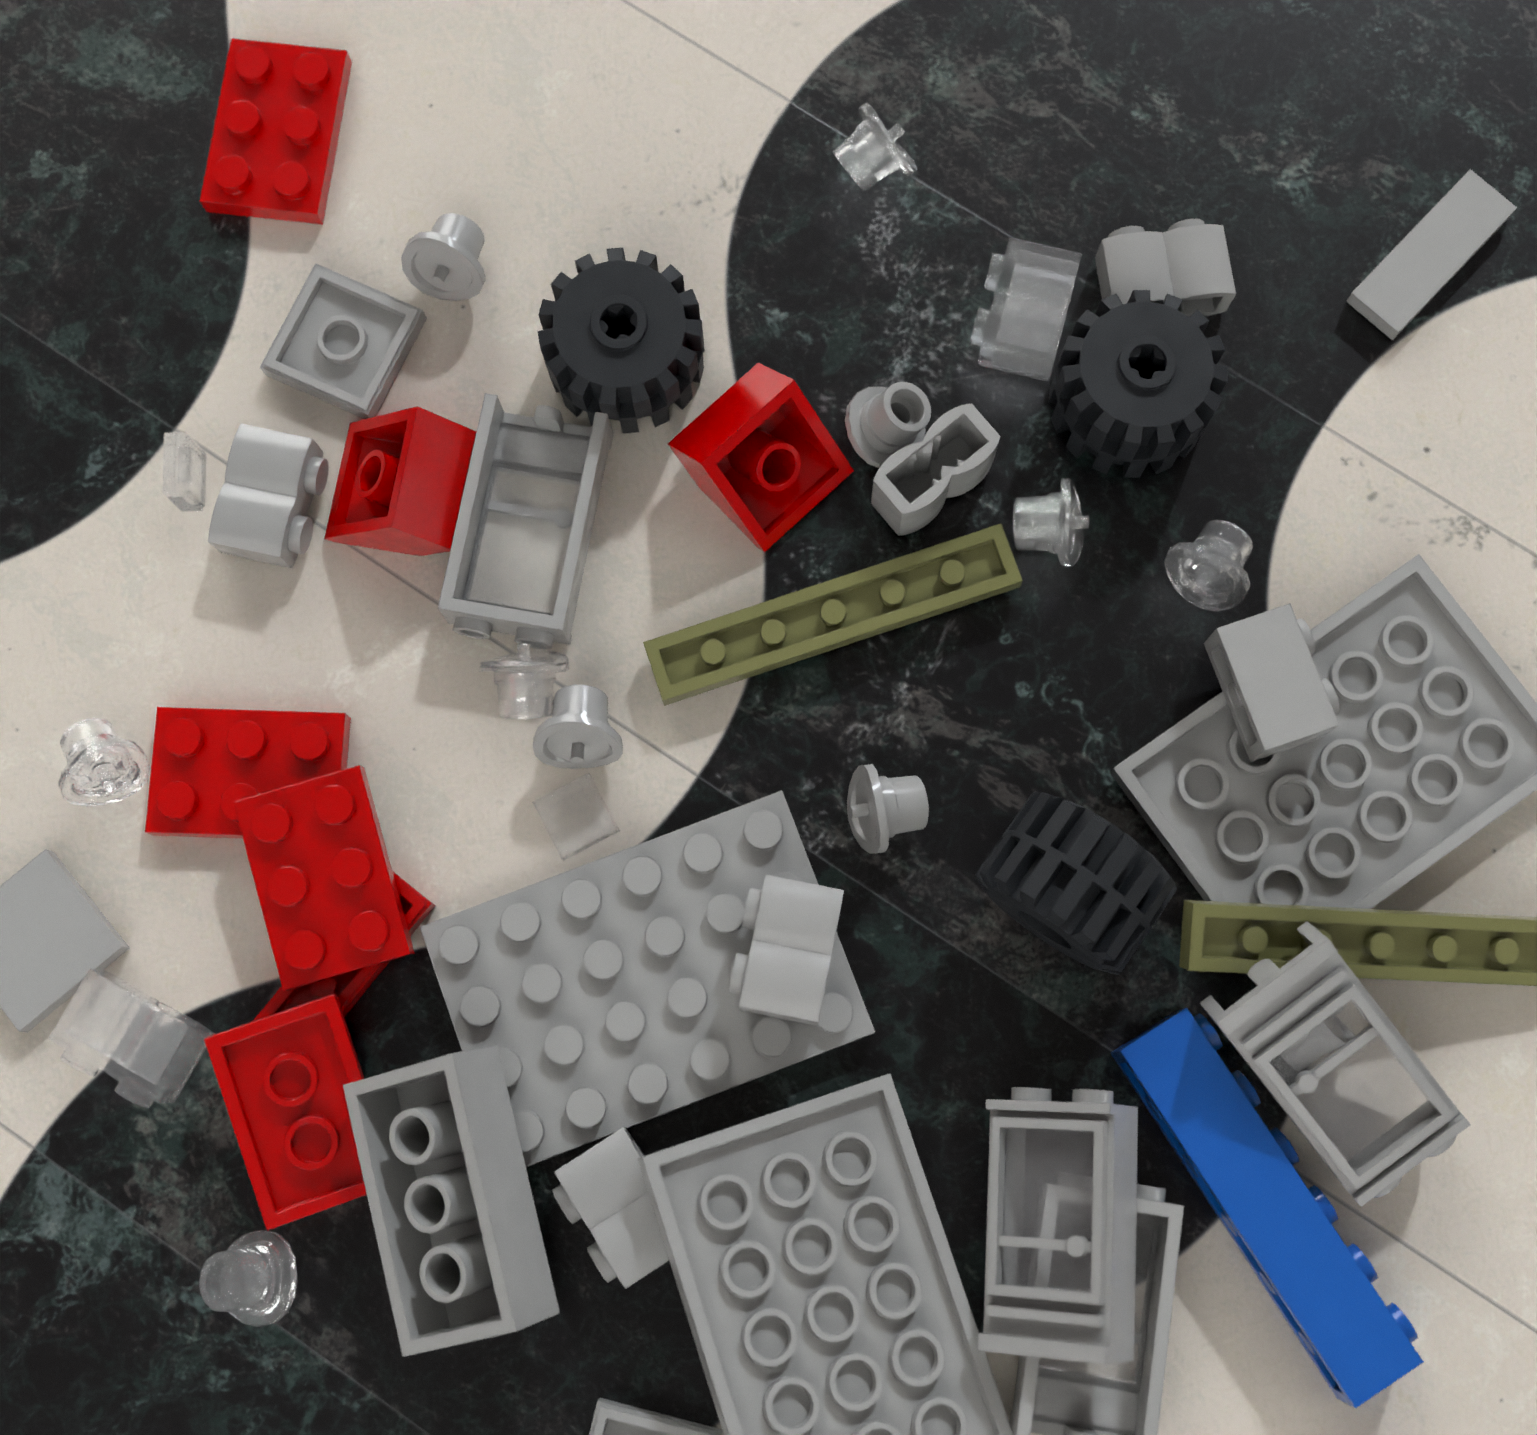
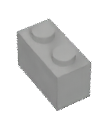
[1204,603,1340,762]

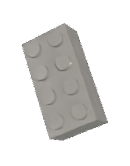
[343,1045,560,1357]

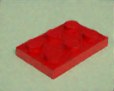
[200,38,352,225]
[145,707,351,839]
[234,765,415,991]
[204,993,367,1231]

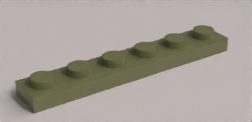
[643,524,1023,706]
[1179,900,1537,986]

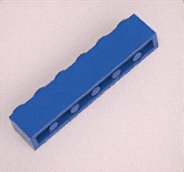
[1111,1007,1423,1408]

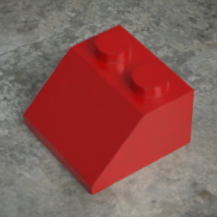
[668,363,854,552]
[324,406,477,556]

